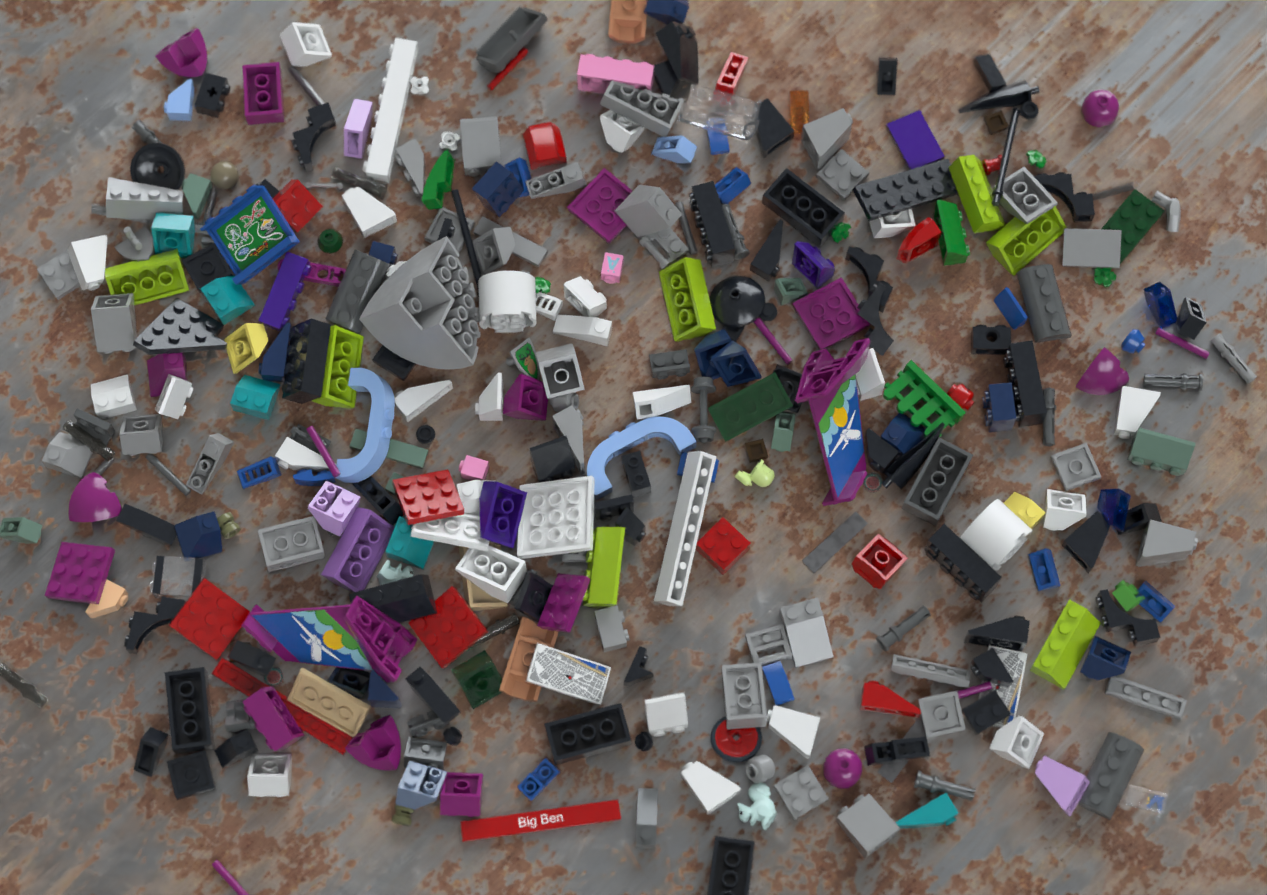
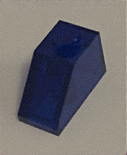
[1143,282,1177,329]
[1097,489,1131,532]

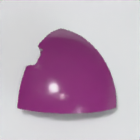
[155,28,207,77]
[1076,347,1129,395]
[68,472,122,522]
[345,715,401,771]

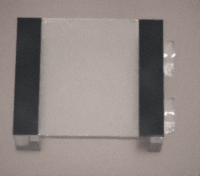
[150,556,206,598]

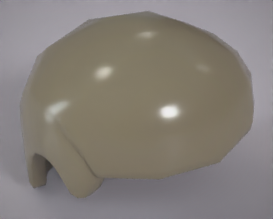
[210,161,239,189]

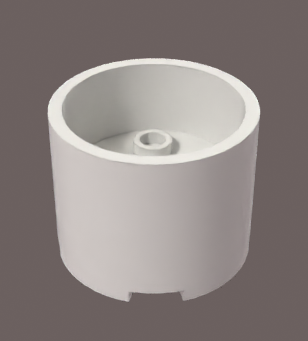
[478,271,537,333]
[960,499,1033,572]

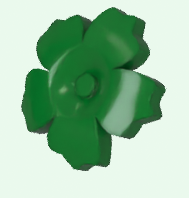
[1026,150,1047,169]
[831,222,851,243]
[1094,268,1117,287]
[535,277,551,294]

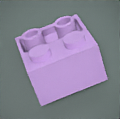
[308,481,360,537]

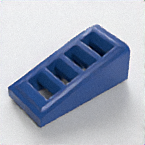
[237,456,281,489]

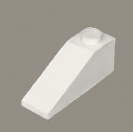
[553,315,612,346]
[394,380,453,422]
[275,437,336,472]

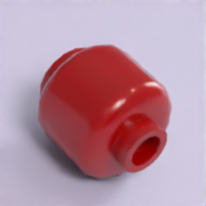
[947,384,975,411]

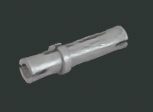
[1210,333,1257,385]

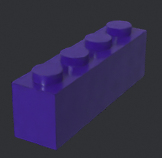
[258,251,311,332]

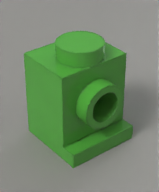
[1112,580,1146,612]

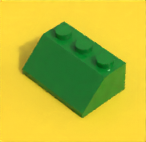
[933,200,970,266]

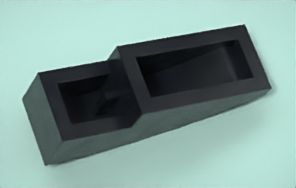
[116,504,177,547]

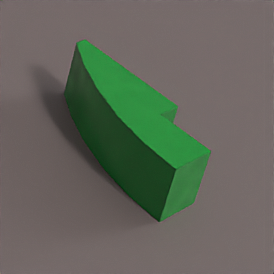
[422,150,455,210]

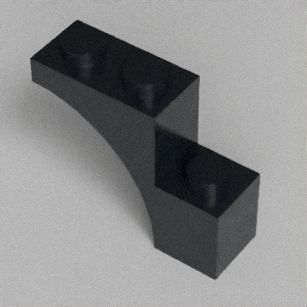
[291,102,336,172]
[1034,172,1095,222]
[845,246,893,313]
[857,282,894,356]
[1096,589,1160,646]
[124,596,186,654]

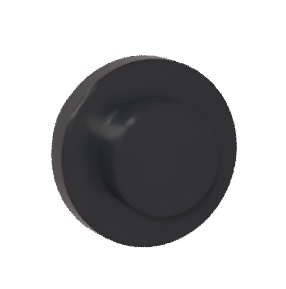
[1020,101,1039,120]
[759,303,777,321]
[416,425,435,444]
[443,727,462,746]
[635,731,653,752]

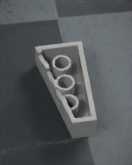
[600,80,685,137]
[106,177,183,219]

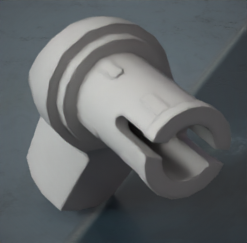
[1151,190,1181,232]

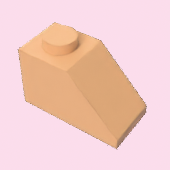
[85,579,128,618]

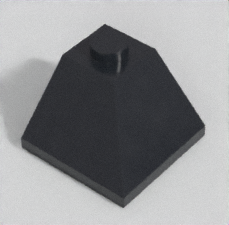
[327,667,370,699]

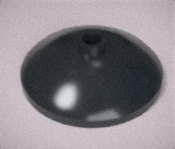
[130,143,185,190]
[709,276,765,327]

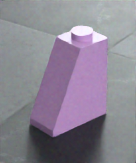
[344,99,372,159]
[1035,756,1090,816]

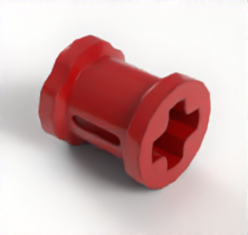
[982,155,1002,176]

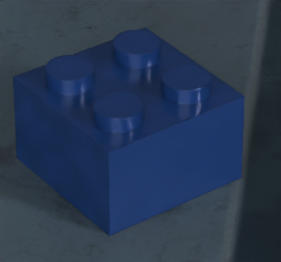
[472,161,524,218]
[982,382,1016,432]

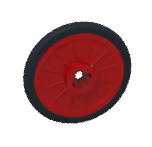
[710,716,762,762]

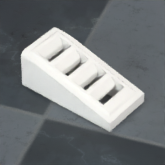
[536,292,563,321]

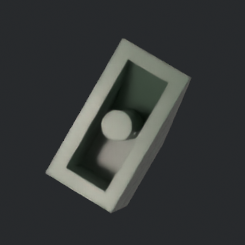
[182,173,213,220]
[771,412,796,452]
[0,517,42,544]

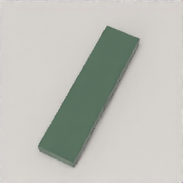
[350,429,429,469]

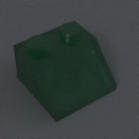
[451,650,502,709]

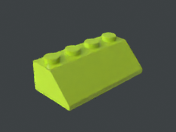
[949,155,1005,233]
[986,206,1067,276]
[105,249,189,305]
[659,257,716,341]
[312,325,364,408]
[583,527,625,609]
[1030,599,1101,690]

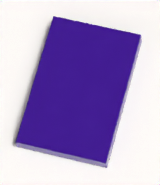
[886,110,945,170]

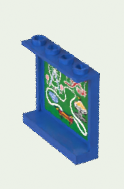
[200,185,300,285]

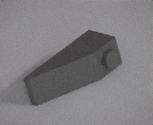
[636,788,658,849]

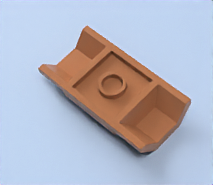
[608,0,647,44]
[499,617,559,702]

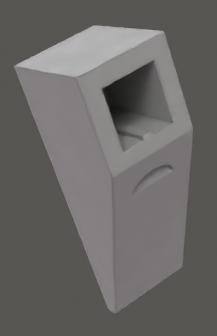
[394,139,425,200]
[525,162,588,199]
[186,433,234,495]

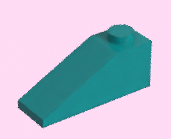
[895,793,959,829]

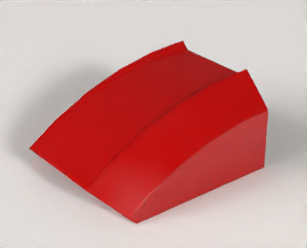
[523,122,567,170]
[896,217,941,264]
[851,534,908,589]

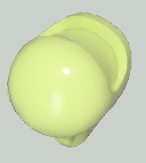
[735,459,775,487]

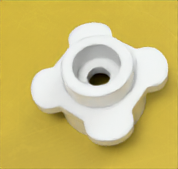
[410,76,429,95]
[439,132,460,151]

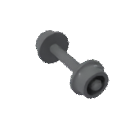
[691,376,716,443]

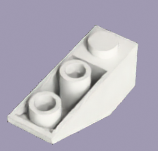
[633,385,691,419]

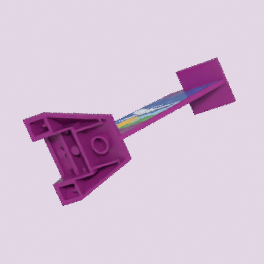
[795,338,871,506]
[242,596,417,682]

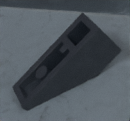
[750,219,783,281]
[352,476,404,525]
[405,666,461,725]

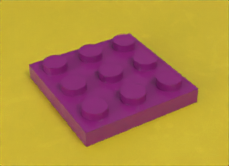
[567,168,632,244]
[792,277,870,350]
[45,542,115,604]

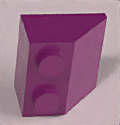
[440,772,483,817]

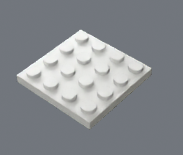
[517,476,595,559]

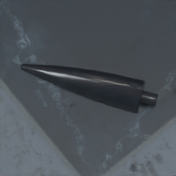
[958,80,1040,113]
[881,422,945,490]

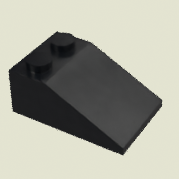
[655,21,699,85]
[530,436,576,483]
[964,616,1030,652]

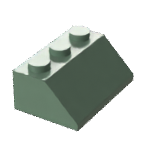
[1127,428,1196,476]

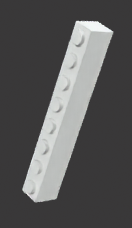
[363,38,418,183]
[654,451,716,606]

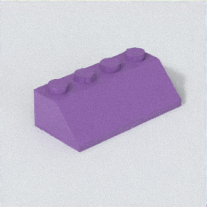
[321,507,395,593]

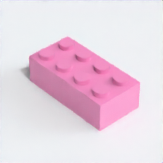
[577,54,654,94]

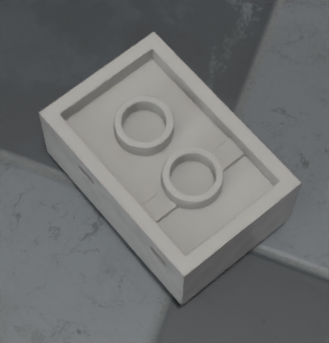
[258,516,325,572]
[722,663,767,729]

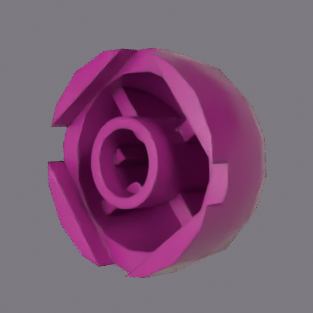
[1081,89,1119,128]
[823,748,863,789]

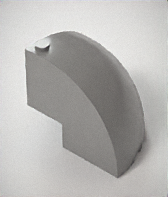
[359,236,480,370]

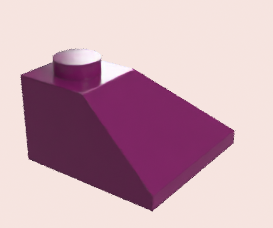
[147,353,188,397]
[503,374,548,421]

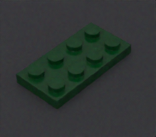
[1100,189,1165,265]
[707,372,793,442]

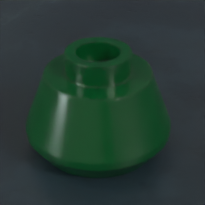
[317,229,343,254]

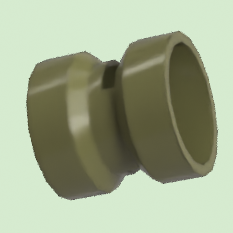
[217,512,241,539]
[391,804,414,826]

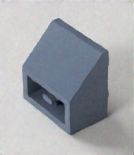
[395,761,447,810]

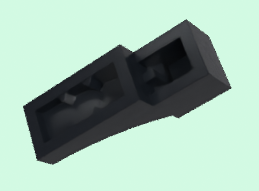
[864,737,930,766]

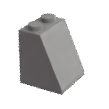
[801,108,853,171]
[460,117,501,177]
[615,185,682,238]
[91,293,137,354]
[536,343,585,399]
[1135,520,1198,567]
[836,794,900,859]

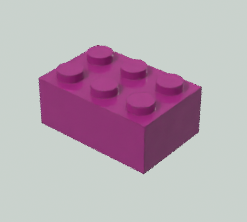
[242,62,285,125]
[242,686,305,752]

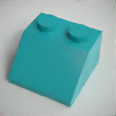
[151,213,195,258]
[200,275,255,325]
[230,375,281,420]
[385,516,435,570]

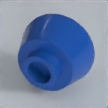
[1121,329,1146,354]

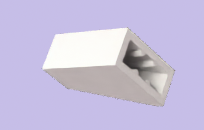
[342,187,397,238]
[67,235,108,291]
[1114,386,1161,439]
[767,705,820,759]
[681,761,741,815]

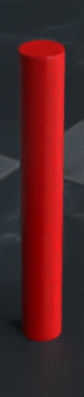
[487,47,528,91]

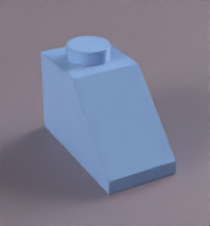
[164,79,195,121]
[651,135,697,164]

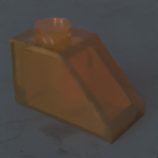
[789,90,809,134]

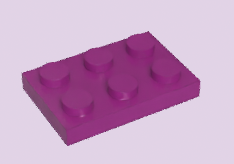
[537,573,591,633]

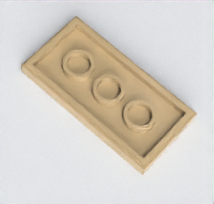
[287,668,371,737]

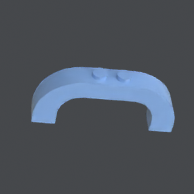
[335,368,395,483]
[587,417,696,501]

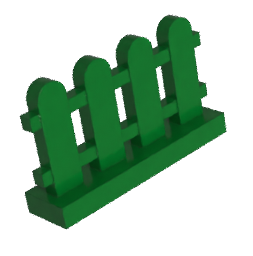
[883,360,966,437]

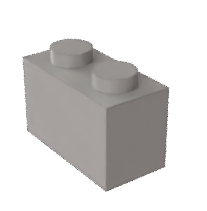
[595,606,630,652]

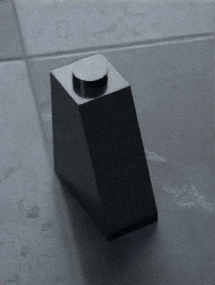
[752,98,795,158]
[1061,511,1111,573]

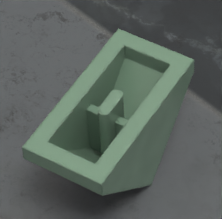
[774,278,808,306]

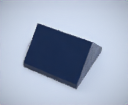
[711,340,762,387]
[368,670,402,709]

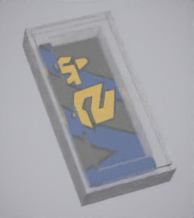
[1124,784,1168,814]

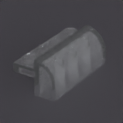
[678,84,761,141]

